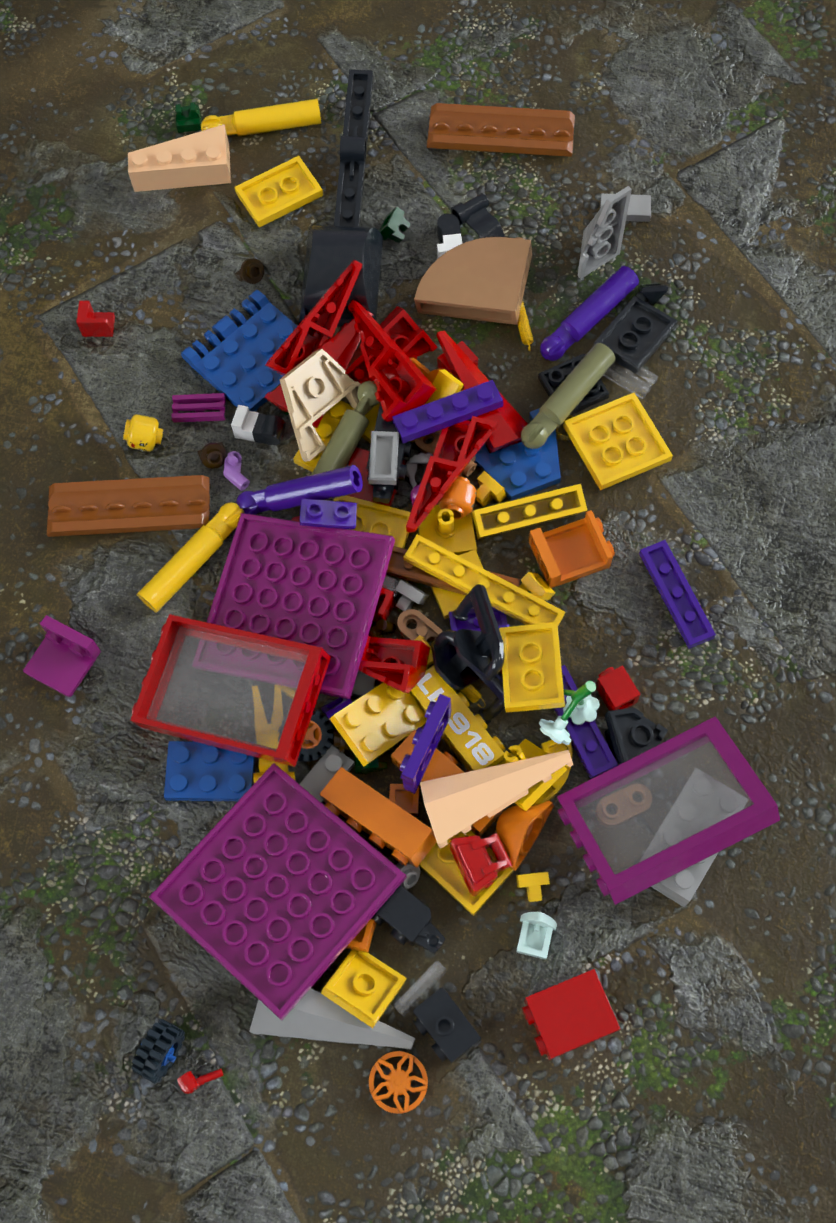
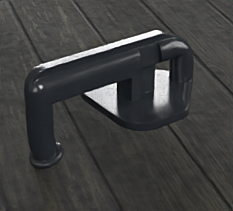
[452,584,505,681]
[431,630,505,724]

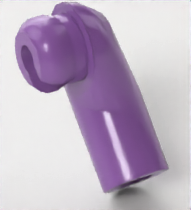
[223,451,250,491]

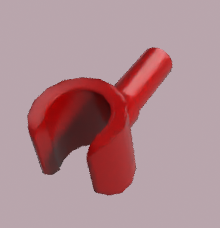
[177,1069,224,1094]

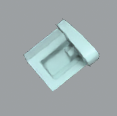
[516,912,557,960]

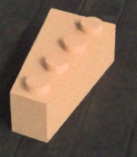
[128,124,231,192]

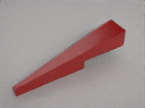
[265,260,363,376]
[348,300,437,422]
[345,306,438,384]
[436,331,528,453]
[406,416,498,533]
[358,635,430,693]

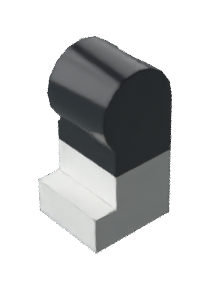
[437,214,463,259]
[231,405,286,445]

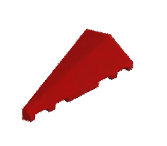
[264,310,373,428]

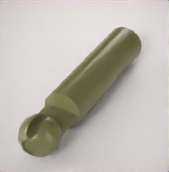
[521,343,616,449]
[311,380,380,501]

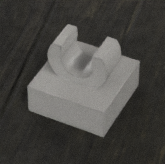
[395,580,429,611]

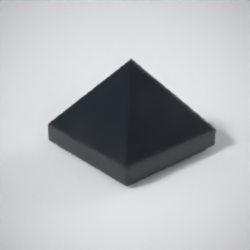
[638,283,668,306]

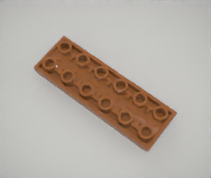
[427,103,575,157]
[47,475,210,537]

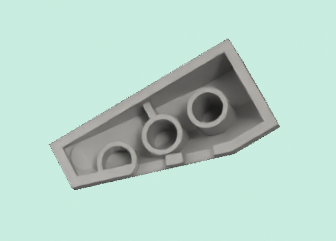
[578,186,632,279]

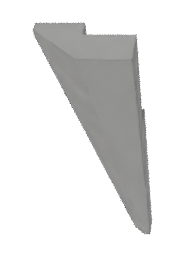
[249,988,416,1050]

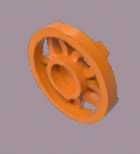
[369,1051,428,1114]

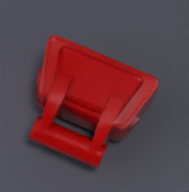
[449,833,513,897]

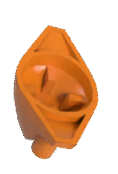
[496,801,554,871]

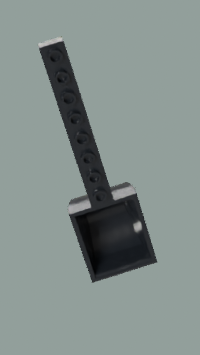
[299,69,383,327]

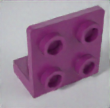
[23,615,101,697]

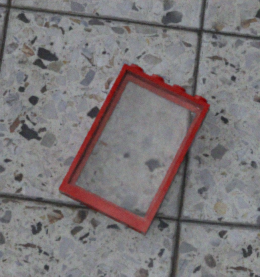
[130,614,331,767]

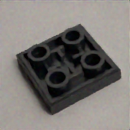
[538,353,610,416]

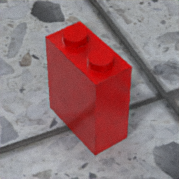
[522,969,620,1060]

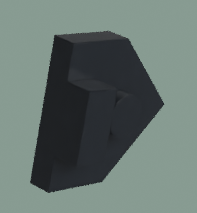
[604,707,668,765]

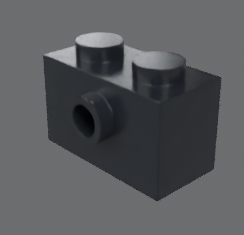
[412,987,481,1064]

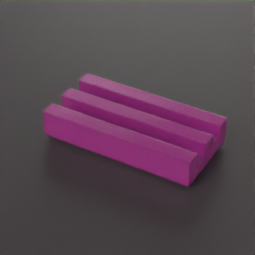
[172,393,226,423]

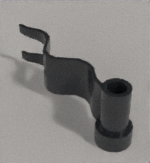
[451,193,531,272]

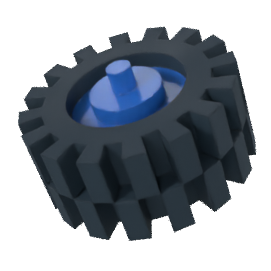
[132,1019,185,1084]

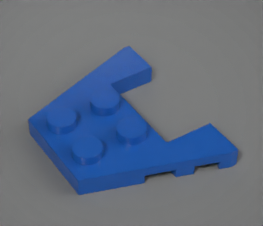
[475,408,561,501]

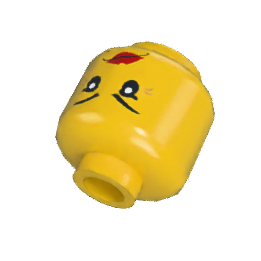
[123,414,163,452]

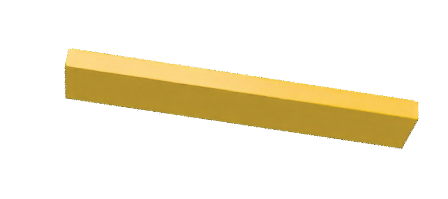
[403,534,565,626]

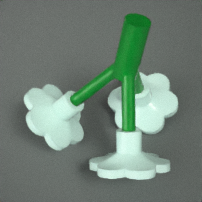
[539,681,600,745]

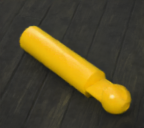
[201,99,321,136]
[137,502,244,613]

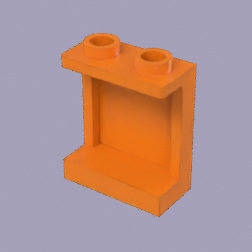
[529,510,615,588]

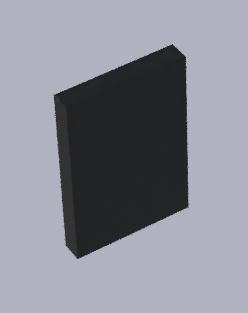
[593,296,678,374]

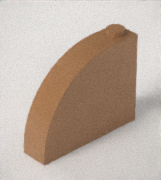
[414,237,532,325]

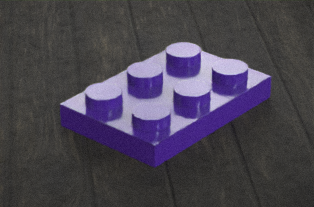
[399,694,451,794]

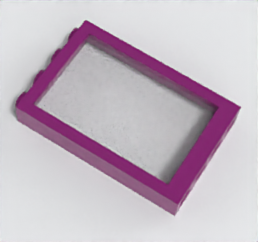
[557,716,780,905]

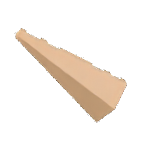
[420,750,573,848]

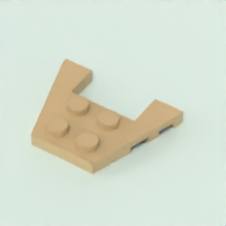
[279,349,374,462]

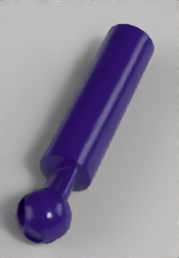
[540,266,639,361]
[236,465,363,515]

